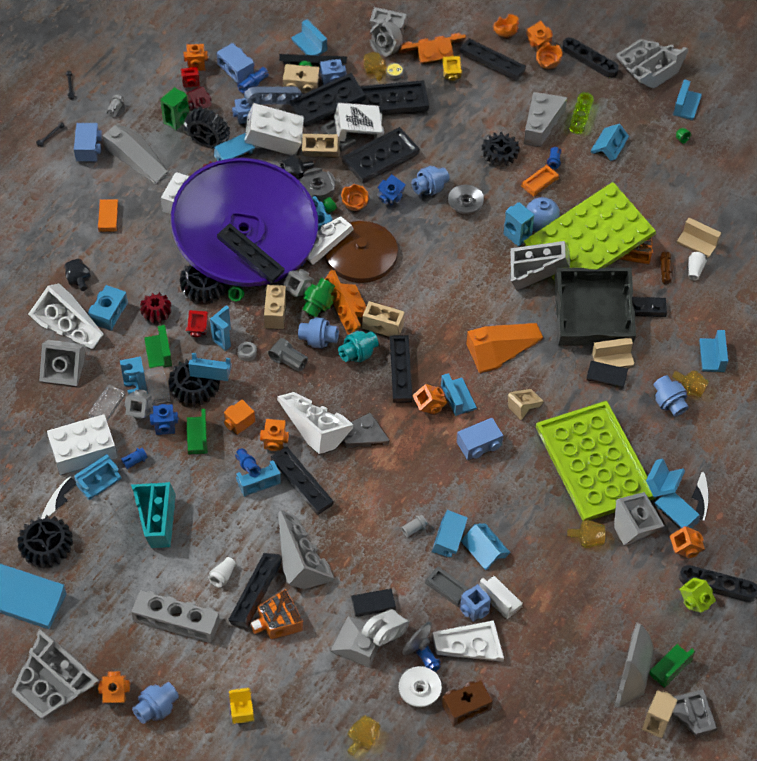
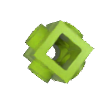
[679,577,716,613]

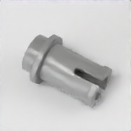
[106,95,125,117]
[401,515,428,538]

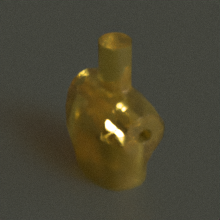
[363,52,386,81]
[672,370,709,397]
[567,520,605,548]
[347,715,381,756]

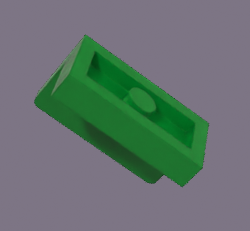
[144,325,172,370]
[187,409,208,455]
[649,644,695,688]

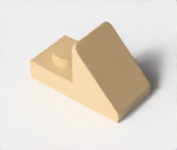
[508,389,544,420]

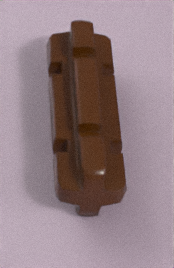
[660,252,672,284]

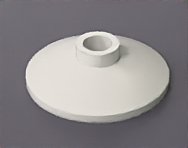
[399,667,441,707]

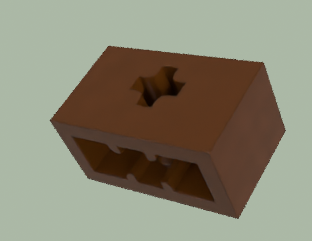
[442,680,493,727]

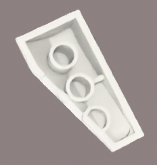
[29,284,104,349]
[277,392,353,454]

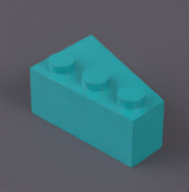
[131,482,176,548]

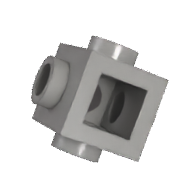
[283,269,314,297]
[125,390,154,419]

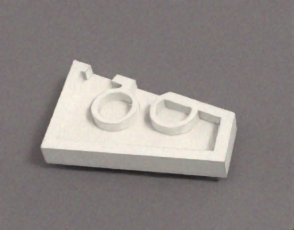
[307,217,354,265]
[432,621,504,662]

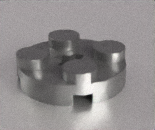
[300,168,335,200]

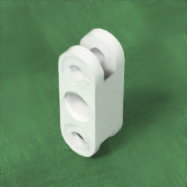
[362,609,409,646]

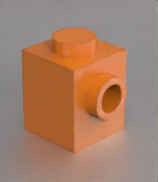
[224,400,255,435]

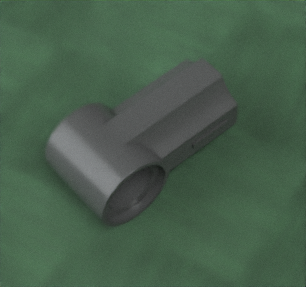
[268,338,308,372]

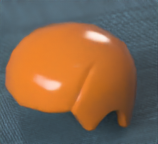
[493,14,519,37]
[536,44,562,69]
[341,184,369,211]

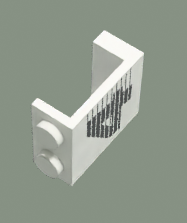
[335,103,384,141]

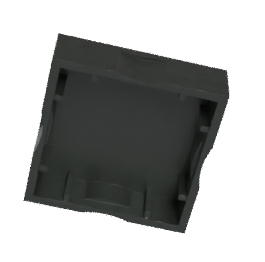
[554,268,636,345]

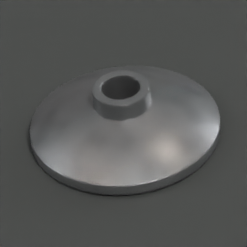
[448,185,484,214]
[402,621,432,656]

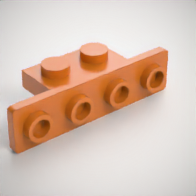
[399,33,466,64]
[325,270,366,335]

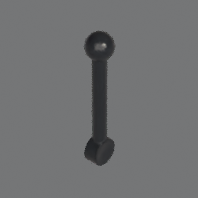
[66,71,75,100]
[36,122,65,147]

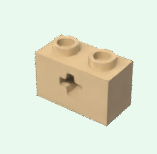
[283,64,320,93]
[302,134,340,157]
[264,285,286,329]
[362,301,405,337]
[642,691,678,738]

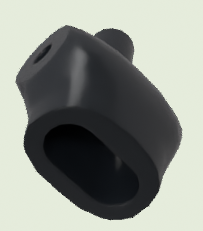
[280,155,314,179]
[64,259,91,291]

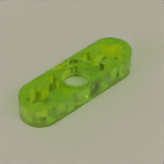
[570,92,593,134]

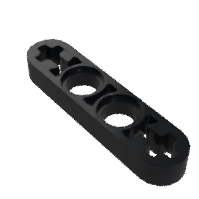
[562,37,619,78]
[679,565,757,602]

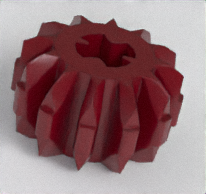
[140,292,172,324]

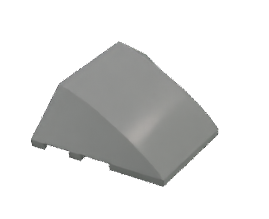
[616,39,689,89]
[614,623,654,708]
[12,629,100,719]

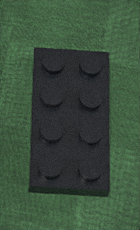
[290,73,366,128]
[359,80,429,115]
[342,127,420,183]

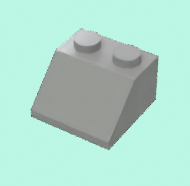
[39,340,85,386]

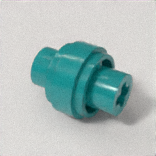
[338,331,379,362]

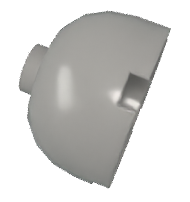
[370,22,403,56]

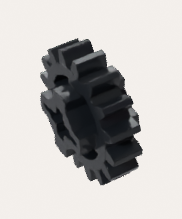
[481,132,520,166]

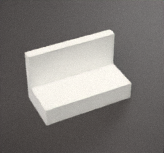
[479,576,523,619]

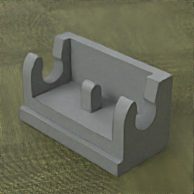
[370,7,407,34]

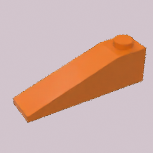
[466,323,543,374]

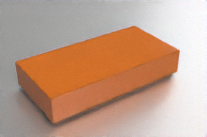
[521,165,559,197]
[98,199,118,232]

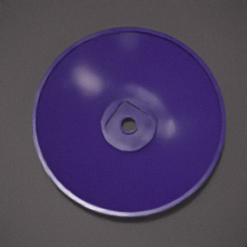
[171,158,318,287]

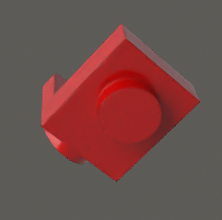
[181,67,200,88]
[186,310,208,337]

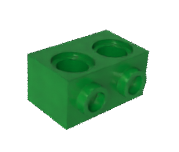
[160,87,189,131]

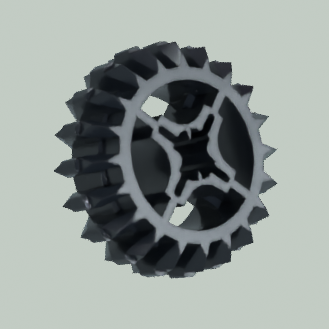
[183,107,230,149]
[179,263,229,304]
[168,358,220,407]
[17,515,73,569]

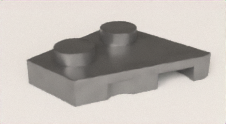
[342,413,389,448]
[672,689,717,737]

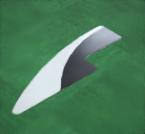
[692,472,708,521]
[41,477,76,519]

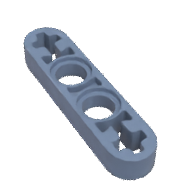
[244,87,303,105]

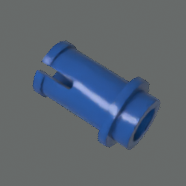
[547,147,561,169]
[121,448,148,470]
[417,645,441,672]

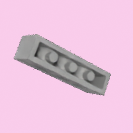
[131,590,220,643]

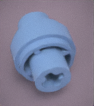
[411,166,450,196]
[298,317,339,348]
[653,375,689,417]
[133,682,179,724]

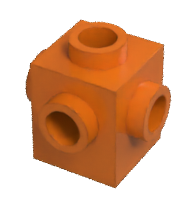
[527,21,553,51]
[184,44,208,71]
[412,384,447,414]
[260,419,289,451]
[670,526,705,558]
[98,671,130,703]

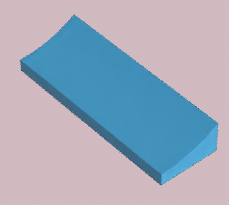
[0,564,67,629]

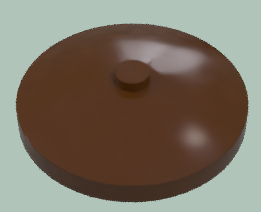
[325,221,398,283]

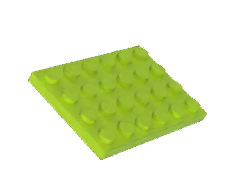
[524,182,656,281]
[535,401,656,523]

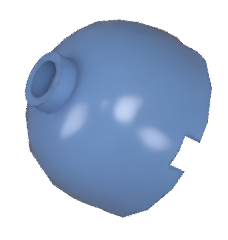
[526,197,560,232]

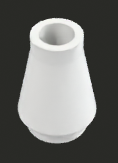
[688,252,707,281]
[208,557,236,587]

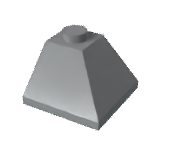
[614,492,664,545]
[331,616,380,668]

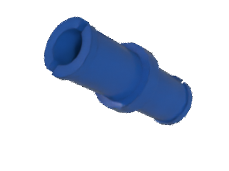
[237,67,269,94]
[235,448,261,477]

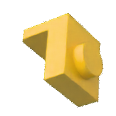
[443,56,462,81]
[229,688,254,724]

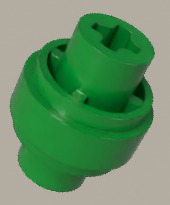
[302,278,335,318]

